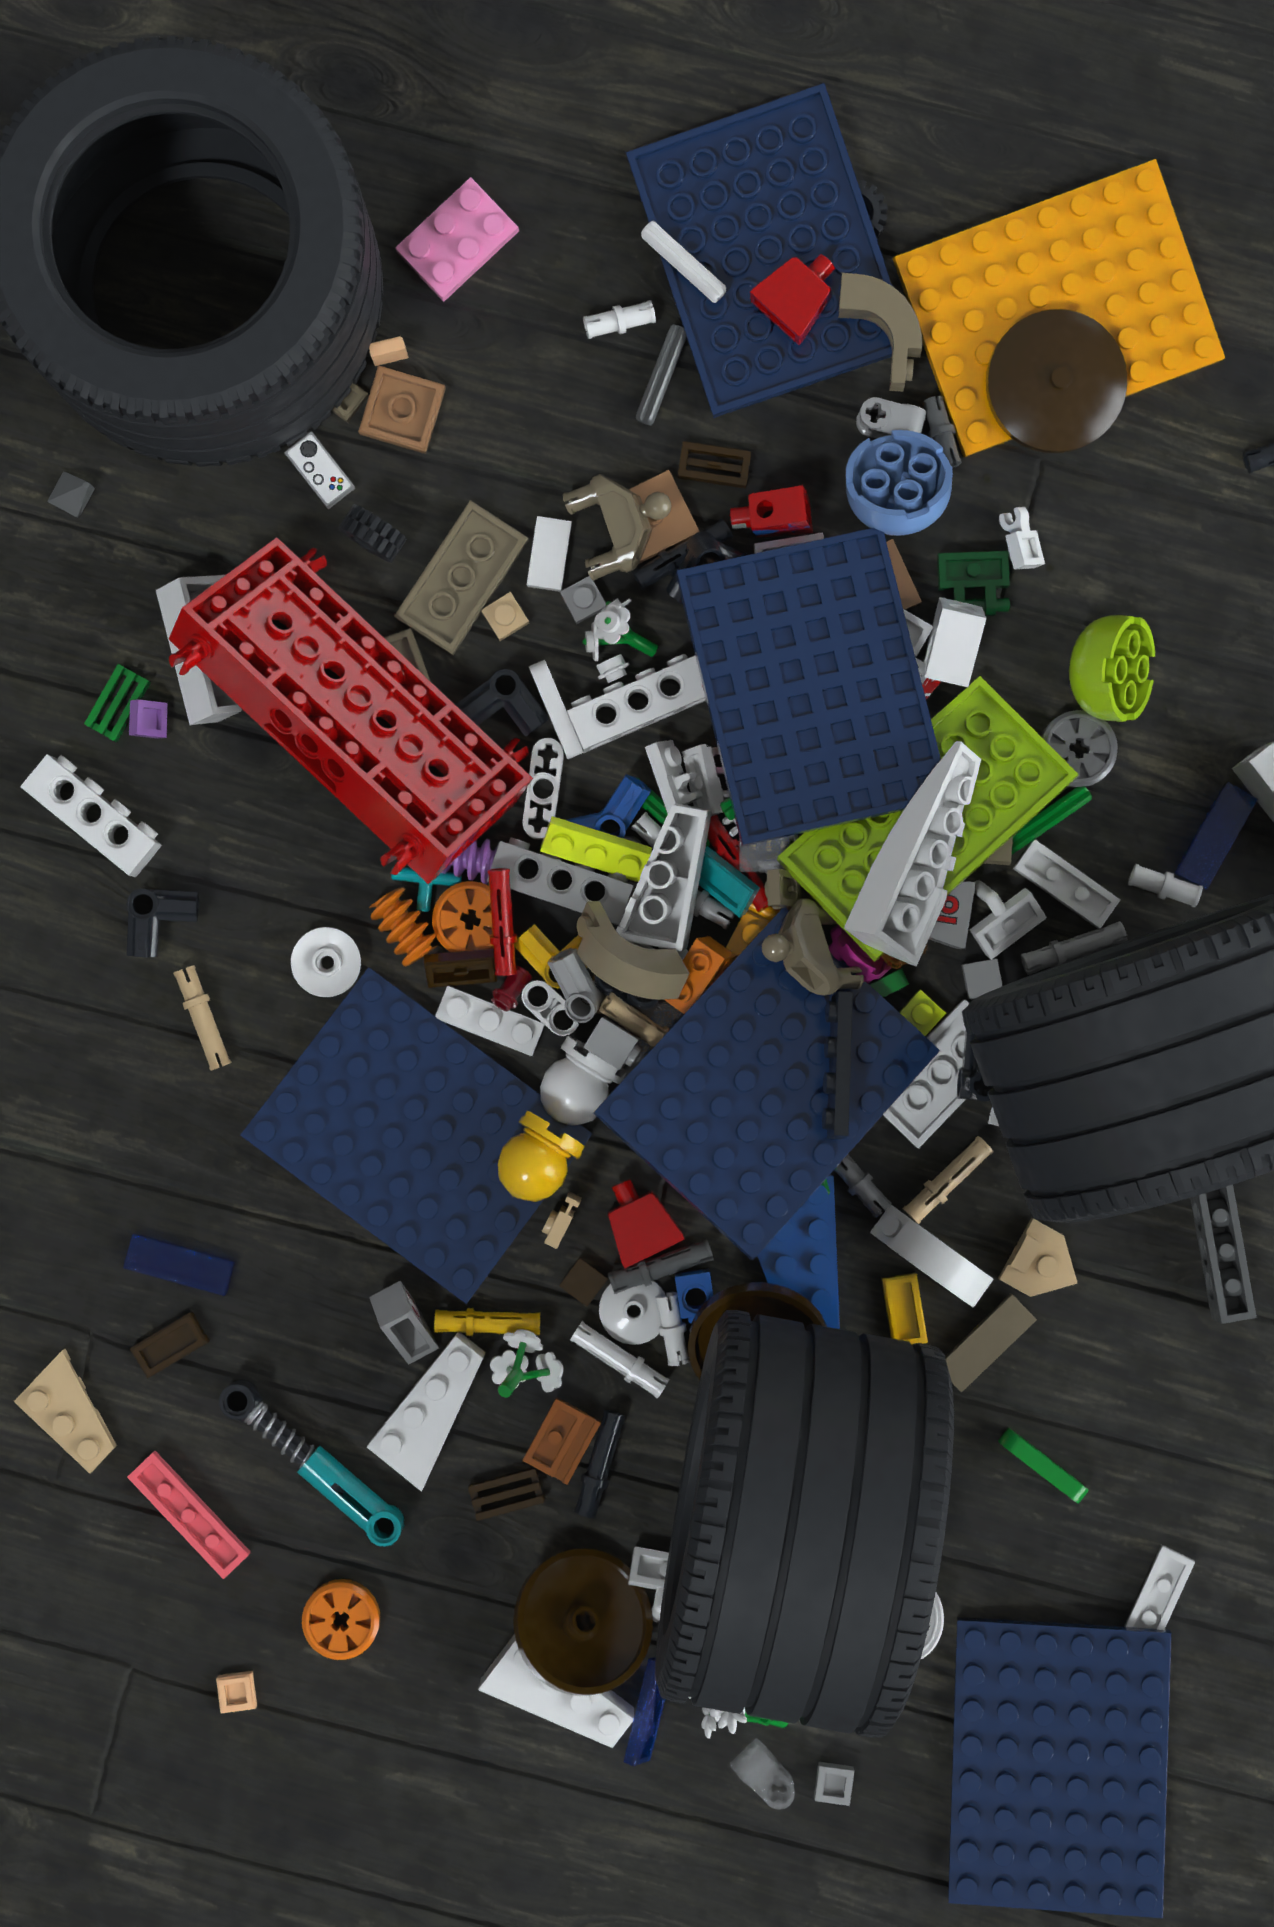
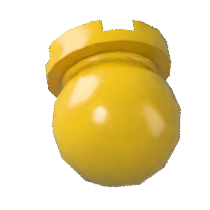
[498,1111,585,1202]

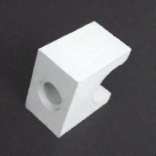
[923,597,986,687]

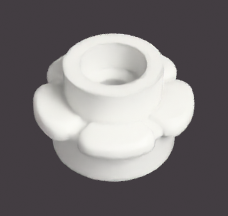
[596,654,629,683]

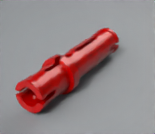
[707,815,769,913]
[487,868,518,976]

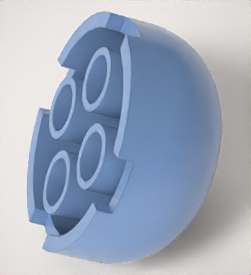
[846,430,953,536]

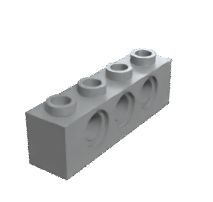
[487,837,634,925]

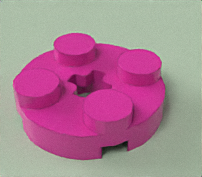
[828,924,893,983]

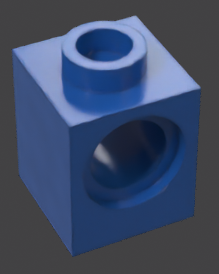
[674,1268,713,1323]

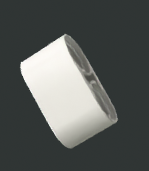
[522,980,579,1036]

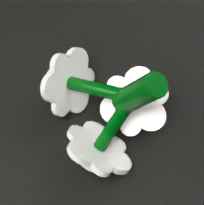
[583,598,658,661]
[490,1329,563,1398]

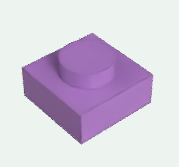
[129,699,167,739]

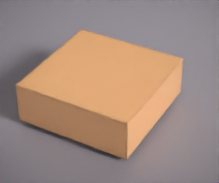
[369,336,408,366]
[216,1671,257,1713]

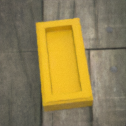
[881,1273,928,1345]

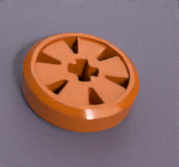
[432,881,502,952]
[302,1579,380,1660]

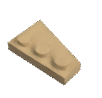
[14,1349,117,1473]

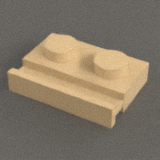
[542,1191,582,1249]

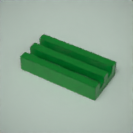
[84,664,151,742]

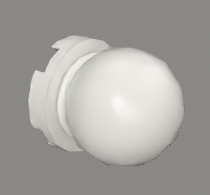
[540,1035,627,1125]

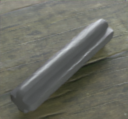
[636,324,687,425]

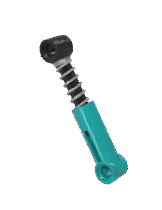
[219,1379,405,1547]

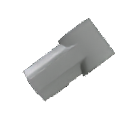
[547,948,605,1023]

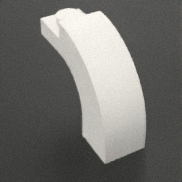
[870,1205,994,1307]

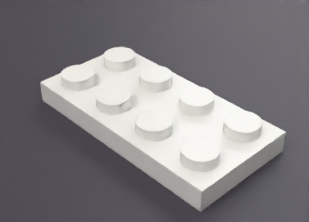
[883,999,969,1148]

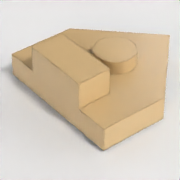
[998,1218,1077,1297]

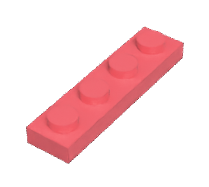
[127,1451,251,1579]

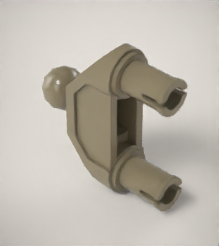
[563,474,671,581]
[762,899,864,995]

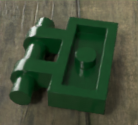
[937,551,1010,616]

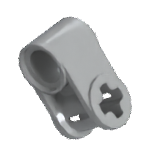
[856,397,926,438]

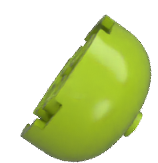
[1069,615,1155,722]

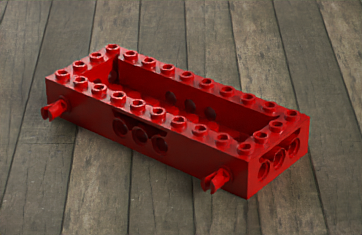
[169,537,533,884]

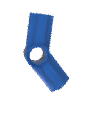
[566,774,651,838]

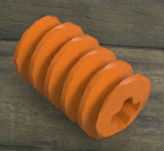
[369,887,437,967]

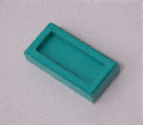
[699,846,760,918]

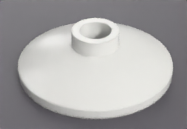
[291,927,361,997]
[599,1281,666,1345]

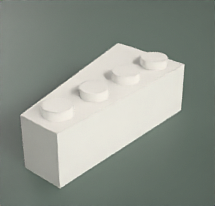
[616,804,712,951]
[367,1332,486,1492]
[478,1634,634,1748]

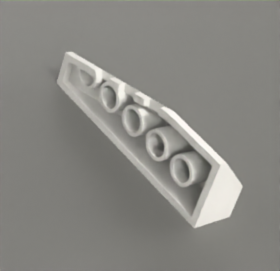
[844,741,981,966]

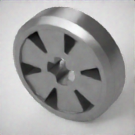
[1041,710,1118,788]

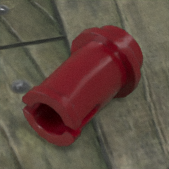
[492,966,532,1012]

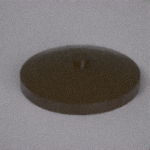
[986,309,1127,453]
[688,1282,827,1380]
[513,1549,653,1696]

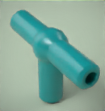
[391,867,462,912]

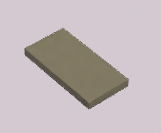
[394,500,529,655]

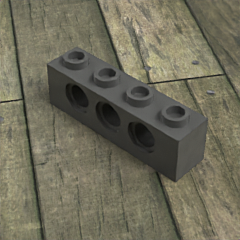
[1190,1185,1257,1324]

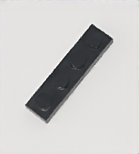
[822,992,853,1140]

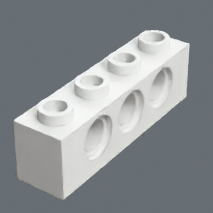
[567,654,706,753]
[20,754,162,877]

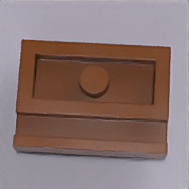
[523,1397,601,1485]

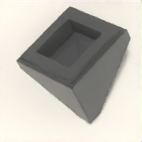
[47,471,95,519]

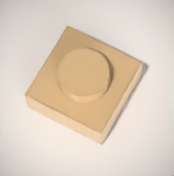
[481,592,529,641]

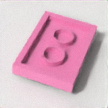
[395,177,519,302]

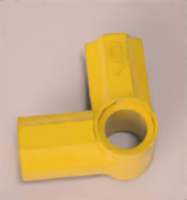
[514,924,588,989]

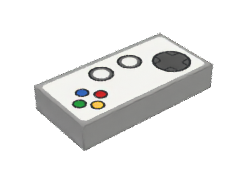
[284,431,355,509]

